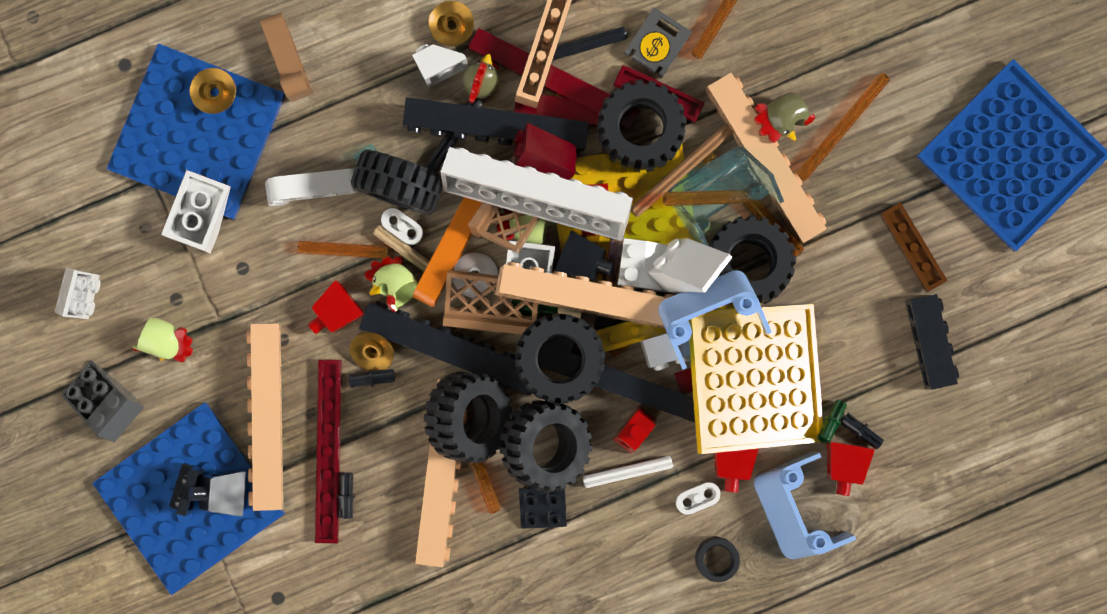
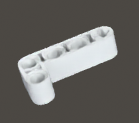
[265,168,359,206]

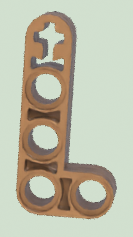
[260,12,313,102]

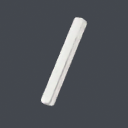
[583,456,673,488]

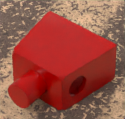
[308,280,365,335]
[612,406,657,454]
[826,441,875,496]
[714,448,759,493]

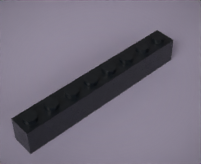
[402,97,589,155]
[359,300,531,396]

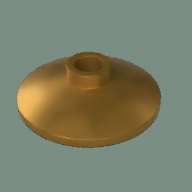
[429,1,474,46]
[190,68,236,114]
[350,332,394,371]

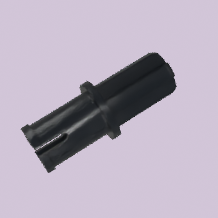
[349,369,396,388]
[841,412,884,449]
[337,472,356,519]

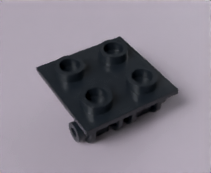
[519,486,567,529]

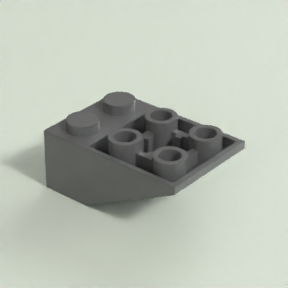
[62,360,144,443]

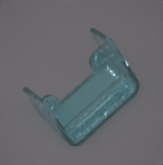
[667,147,784,246]

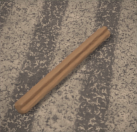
[630,124,733,217]

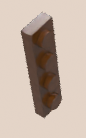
[879,202,948,293]

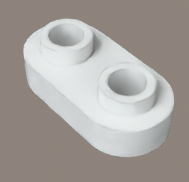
[381,208,423,245]
[676,482,720,515]

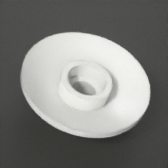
[453,253,498,298]

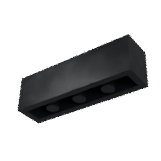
[905,294,959,390]

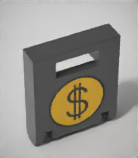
[624,7,692,79]

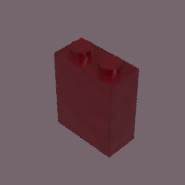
[513,123,576,180]

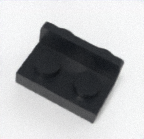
[169,463,205,516]

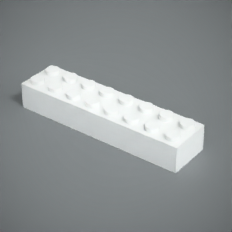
[441,147,633,241]

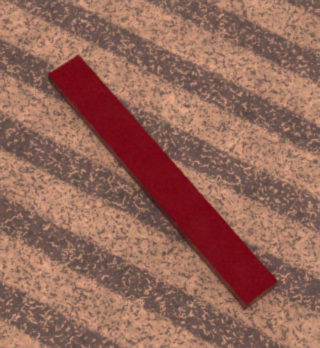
[468,28,640,131]
[315,360,342,544]

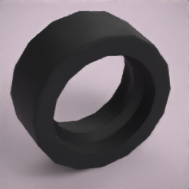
[695,537,740,583]

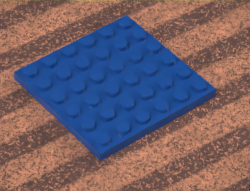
[106,43,286,220]
[916,59,1107,252]
[92,402,286,596]

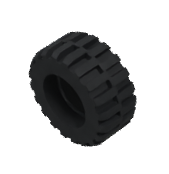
[597,80,686,173]
[351,149,443,215]
[709,215,796,305]
[515,314,605,404]
[424,371,512,463]
[499,400,592,492]

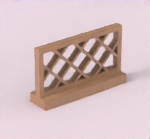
[468,156,540,254]
[443,270,538,335]

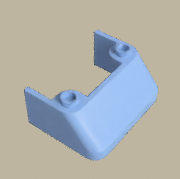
[658,271,772,370]
[754,451,856,559]

